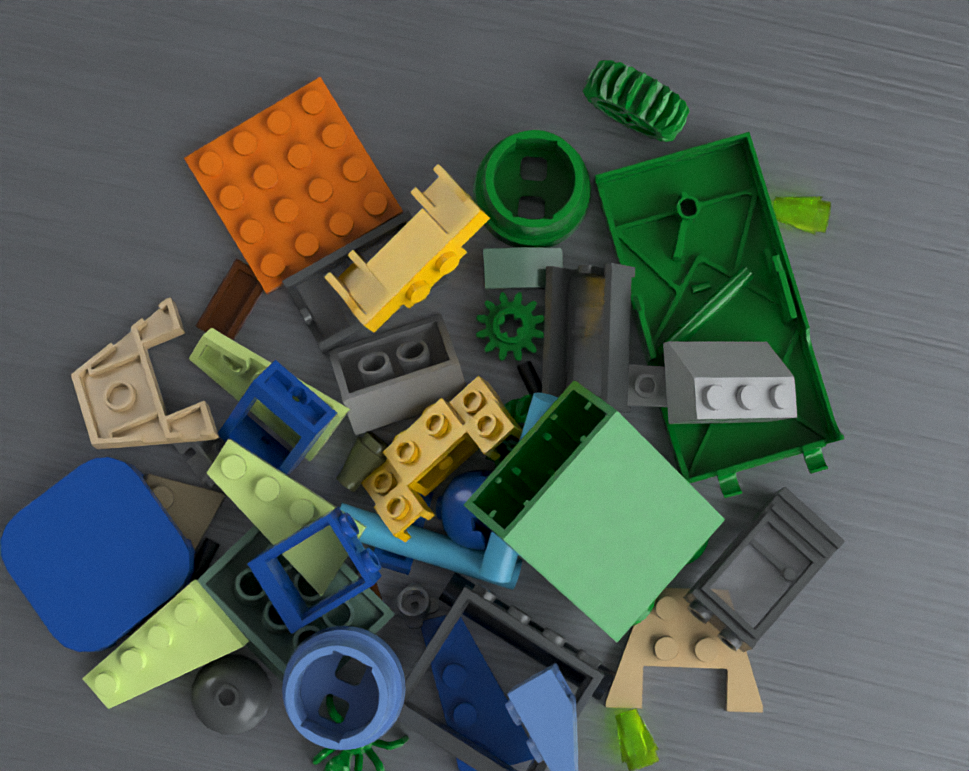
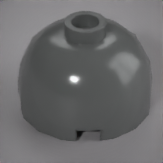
[191,654,272,735]

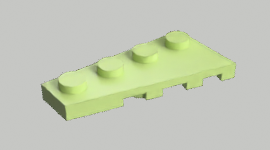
[188,328,350,461]
[207,439,367,596]
[82,579,249,709]

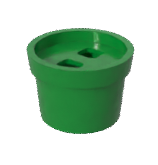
[473,130,591,248]

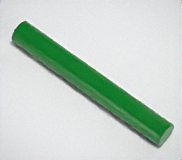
[657,266,754,357]

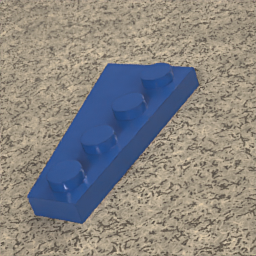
[421,614,534,771]

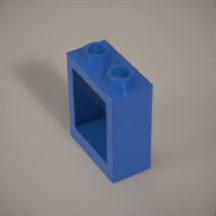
[218,360,337,476]
[247,506,382,634]

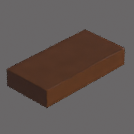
[195,258,264,341]

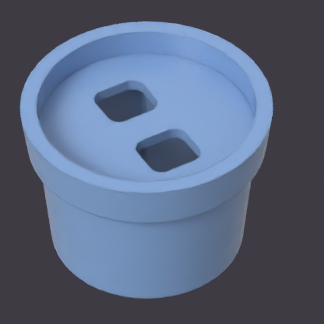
[282,626,406,750]

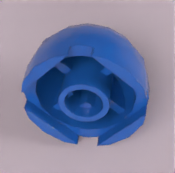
[436,470,494,551]

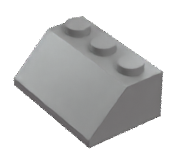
[328,314,466,435]
[663,341,797,424]

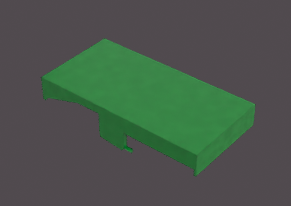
[593,132,844,498]

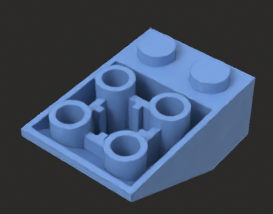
[505,663,579,771]

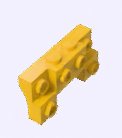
[324,164,490,333]
[361,375,522,542]

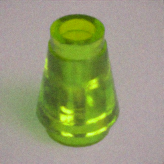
[773,196,832,235]
[614,708,660,771]

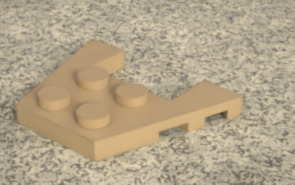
[71,297,219,450]
[605,588,763,713]

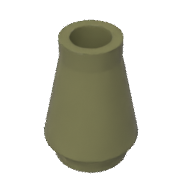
[336,431,389,492]

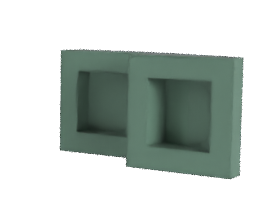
[483,247,563,290]

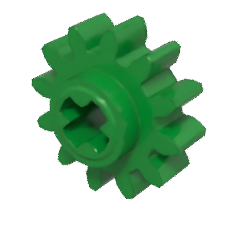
[476,292,545,362]

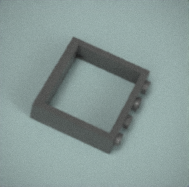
[397,583,604,771]

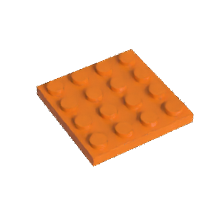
[184,77,403,295]

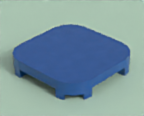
[0,457,197,652]

